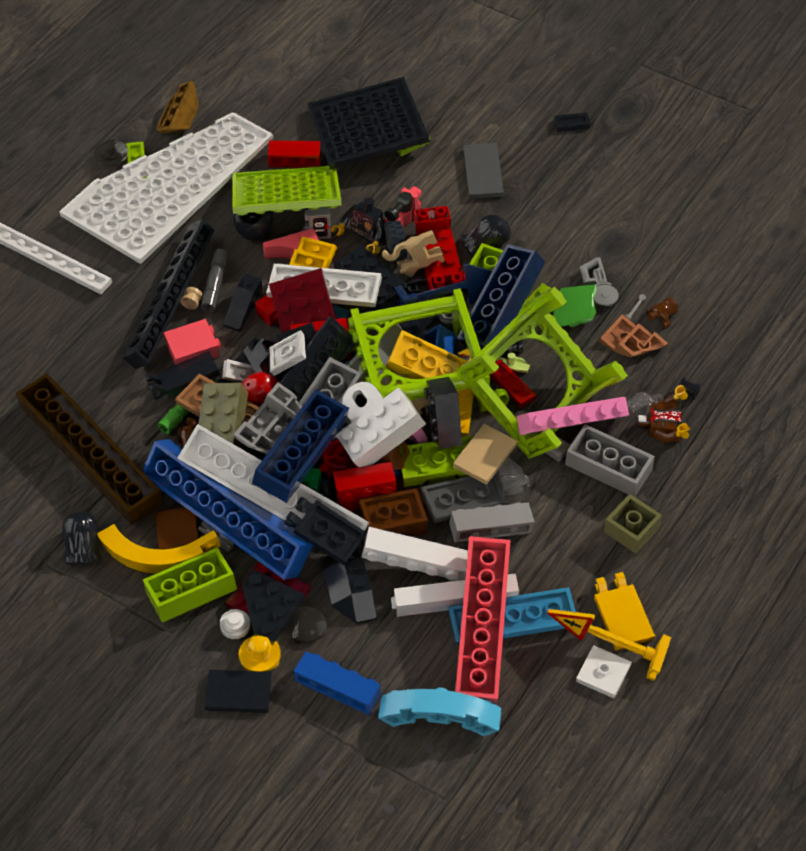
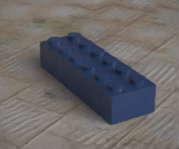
[457,244,545,349]
[252,389,349,503]

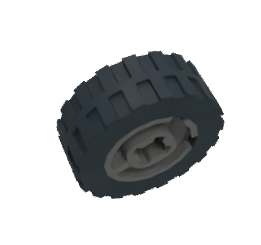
[384,220,407,262]

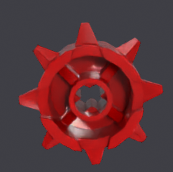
[318,437,359,479]

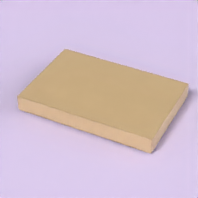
[453,424,517,485]

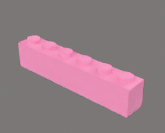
[516,396,629,435]

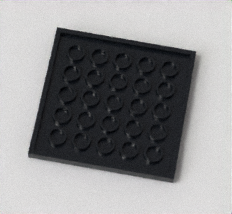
[307,77,430,169]

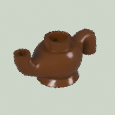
[178,417,198,447]

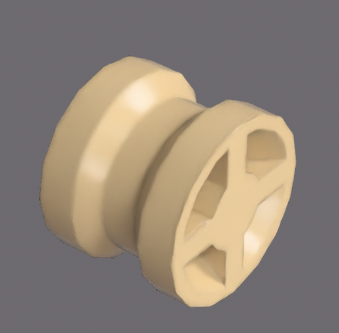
[180,287,202,310]

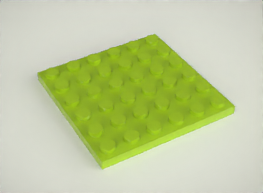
[233,166,341,215]

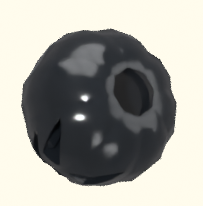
[234,211,273,240]

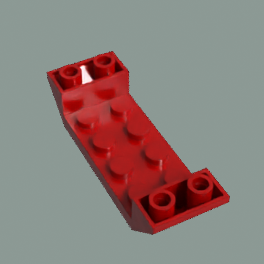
[413,205,465,290]

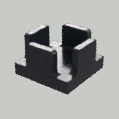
[243,337,289,381]

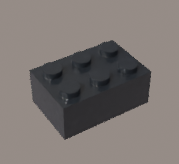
[424,377,462,449]

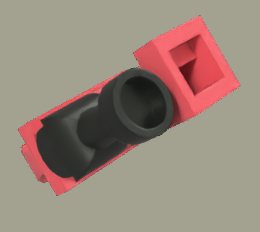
[384,186,421,227]

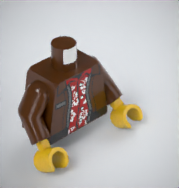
[637,385,690,444]

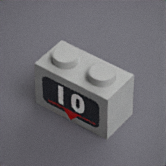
[305,207,331,239]

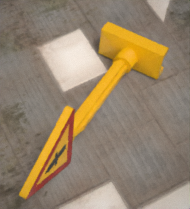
[547,609,671,681]

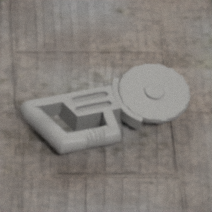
[579,257,619,306]

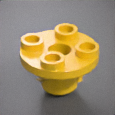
[239,636,281,672]

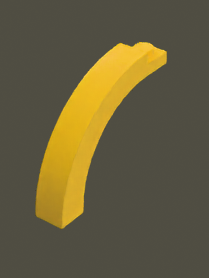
[97,524,221,574]

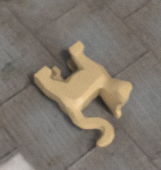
[382,230,445,278]

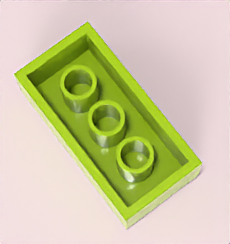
[143,547,237,623]

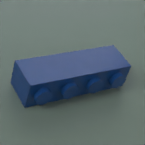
[294,651,381,715]

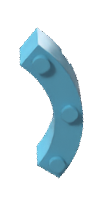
[378,688,501,736]

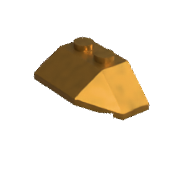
[156,80,199,134]

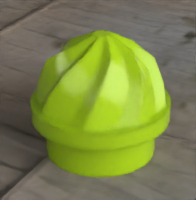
[493,388,509,405]

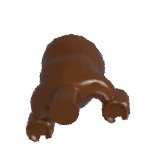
[646,297,678,329]

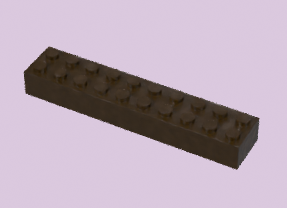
[16,373,163,525]

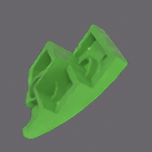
[553,284,597,327]

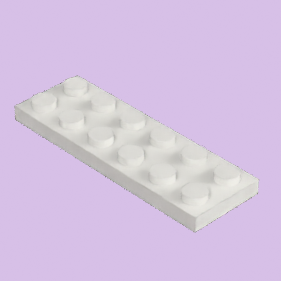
[266,264,382,307]

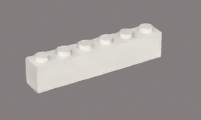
[361,527,468,581]

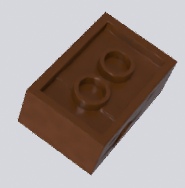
[358,488,428,537]

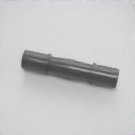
[200,249,228,313]

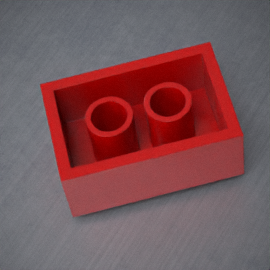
[333,462,396,512]

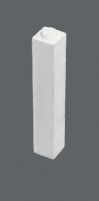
[391,574,519,617]

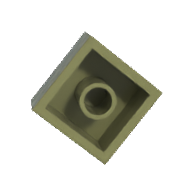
[604,494,662,554]

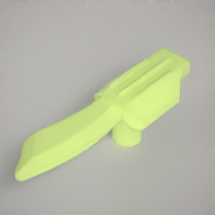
[495,353,530,373]

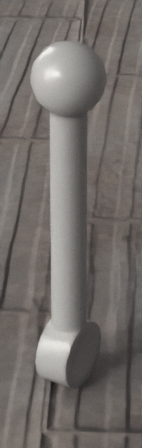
[625,294,646,320]

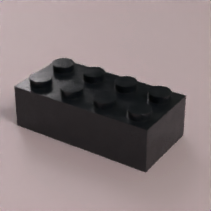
[334,245,408,311]

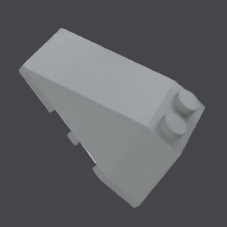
[233,383,302,454]

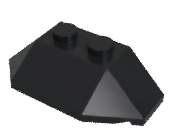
[324,550,377,624]

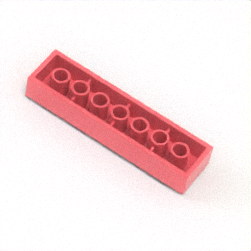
[455,536,511,705]

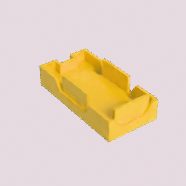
[386,330,469,393]

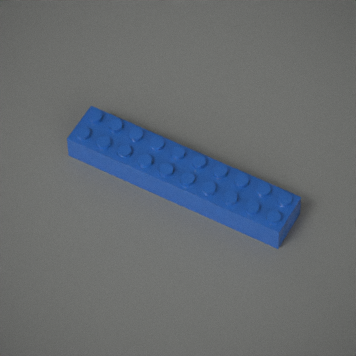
[142,439,313,580]

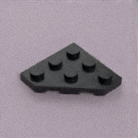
[242,569,305,645]

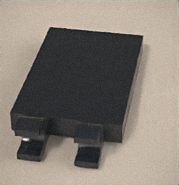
[145,351,220,400]
[284,497,367,566]

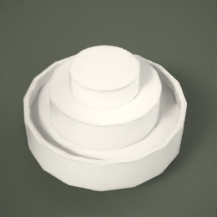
[220,609,250,639]

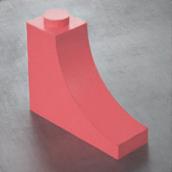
[263,228,319,260]

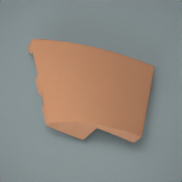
[599,314,668,357]

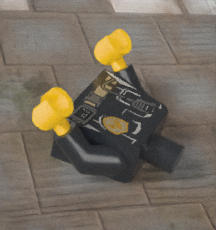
[331,198,385,254]

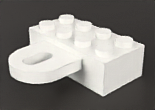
[336,382,426,467]

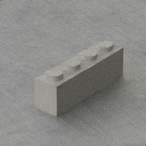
[449,502,535,542]

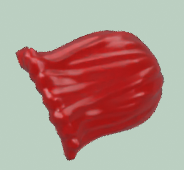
[242,372,280,406]

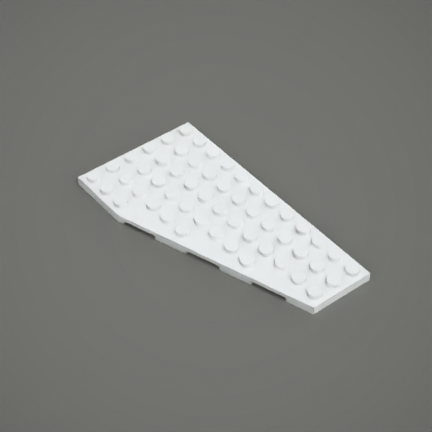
[59,112,273,264]

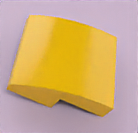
[289,236,337,268]

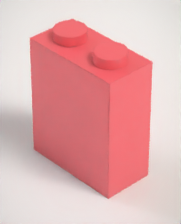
[164,319,221,365]

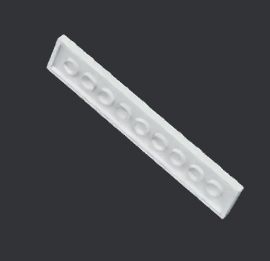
[178,424,369,531]

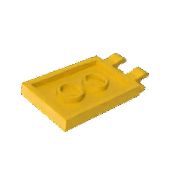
[594,572,655,651]

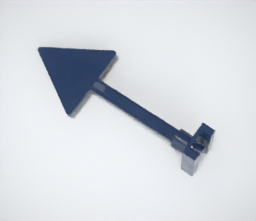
[394,263,493,306]

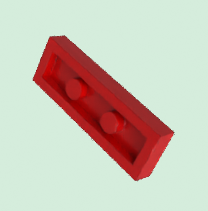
[489,359,536,408]

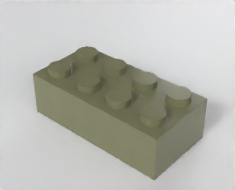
[199,383,248,449]

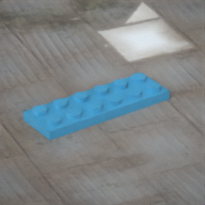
[449,587,576,646]

